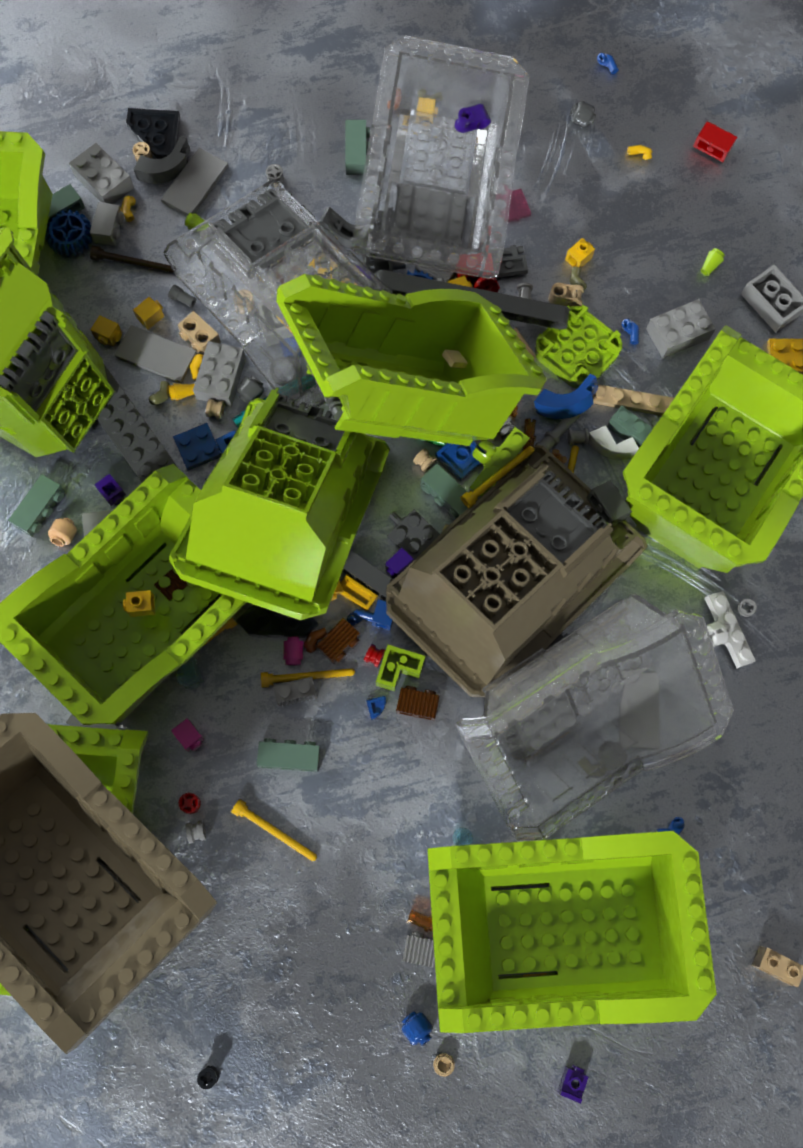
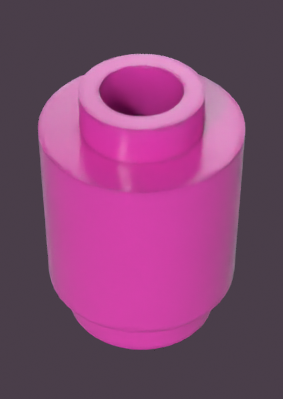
[283,637,303,666]

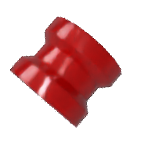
[364,644,386,668]
[178,793,201,814]

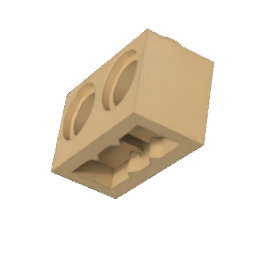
[178,311,221,355]
[751,946,803,987]

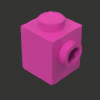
[171,718,204,752]

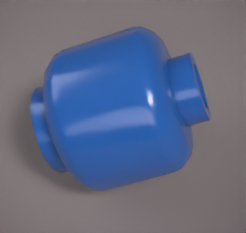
[402,1011,433,1046]

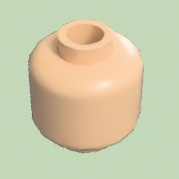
[48,518,77,547]

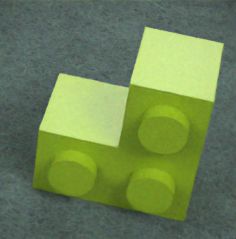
[376,645,425,692]

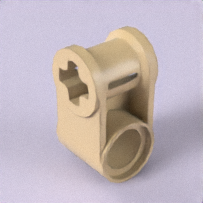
[548,283,584,307]

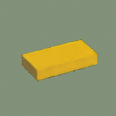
[341,574,378,611]

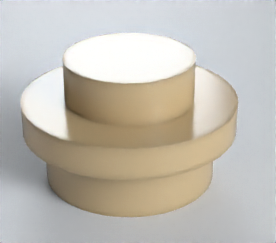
[433,1053,455,1077]

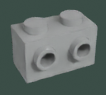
[90,202,124,246]

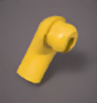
[627,145,653,160]
[121,195,136,222]
[190,354,204,381]

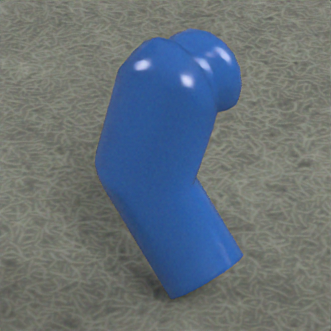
[597,53,619,75]
[622,319,639,345]
[347,609,374,626]
[657,817,685,835]

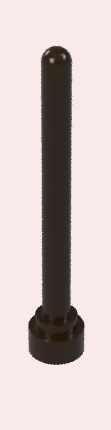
[90,245,176,273]

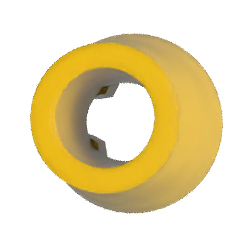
[168,383,195,401]

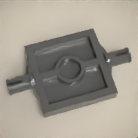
[387,509,440,560]

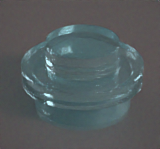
[452,827,473,846]

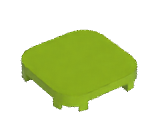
[534,304,623,389]

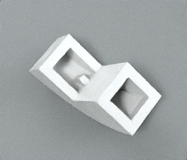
[589,425,639,459]

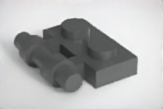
[488,245,528,278]

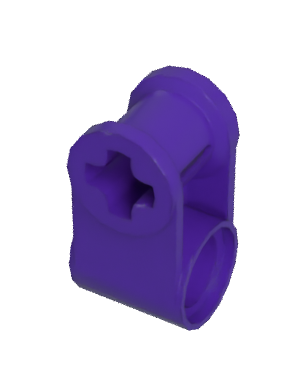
[454,104,491,133]

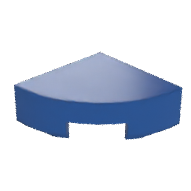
[366,695,386,720]

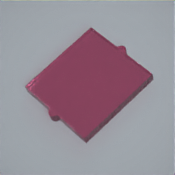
[494,189,531,223]

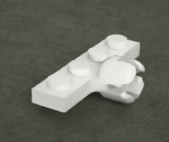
[701,591,756,668]

